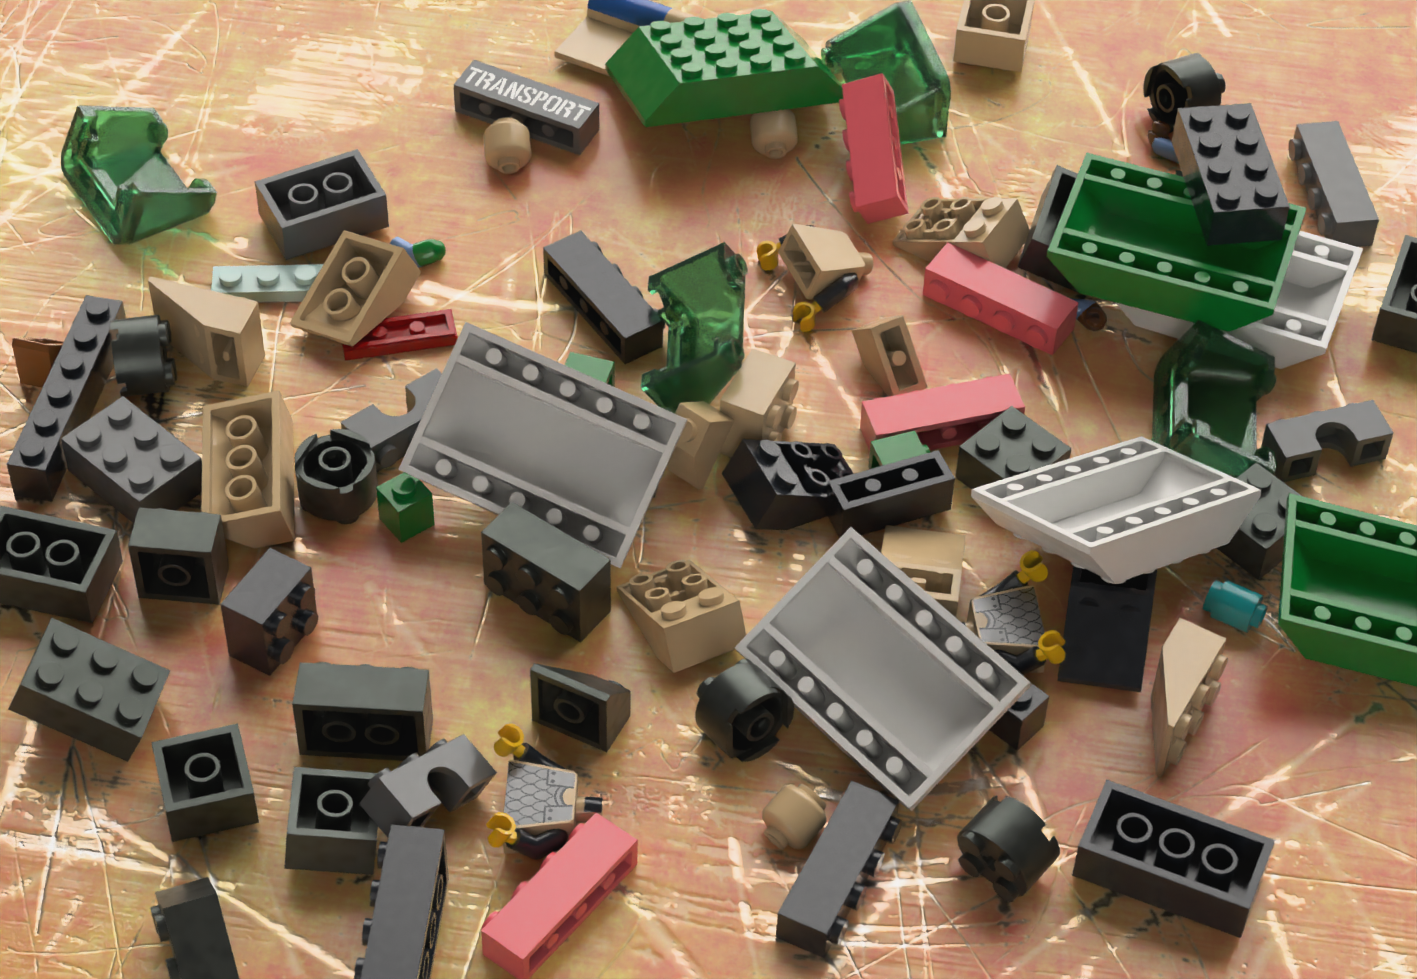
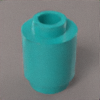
[1203,580,1268,633]

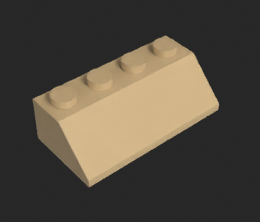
[201,390,295,548]

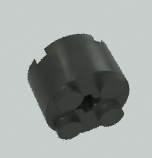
[1143,53,1226,133]
[110,314,177,397]
[294,429,378,525]
[695,659,794,762]
[957,795,1060,902]

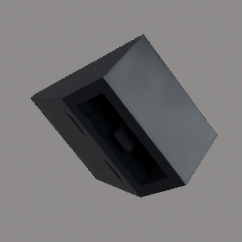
[722,439,854,530]
[1057,566,1157,692]

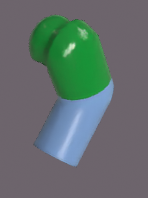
[390,236,446,268]

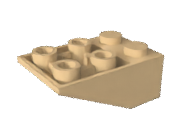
[892,197,1030,268]
[148,276,265,387]
[881,525,966,617]
[616,560,746,673]
[1151,618,1228,777]

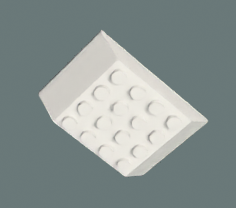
[1116,231,1363,369]
[398,322,687,569]
[971,436,1261,584]
[735,527,1032,811]

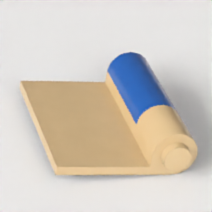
[554,0,701,76]

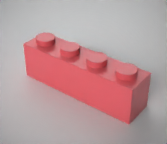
[839,73,909,224]
[922,242,1079,356]
[860,374,1025,451]
[481,812,638,979]

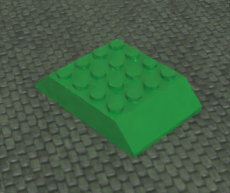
[605,9,843,128]
[1047,152,1307,332]
[1278,493,1417,687]

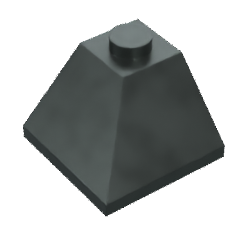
[530,663,631,752]

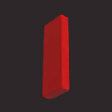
[342,309,458,361]

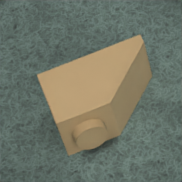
[852,315,928,397]
[668,401,734,490]

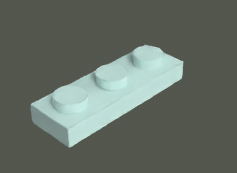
[211,264,324,303]

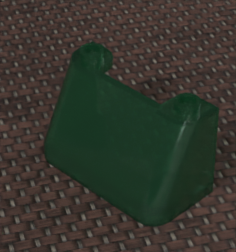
[820,0,951,145]
[60,105,217,245]
[641,242,748,413]
[1152,320,1277,478]

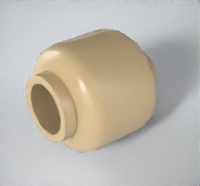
[750,109,798,159]
[484,117,532,174]
[762,784,826,850]

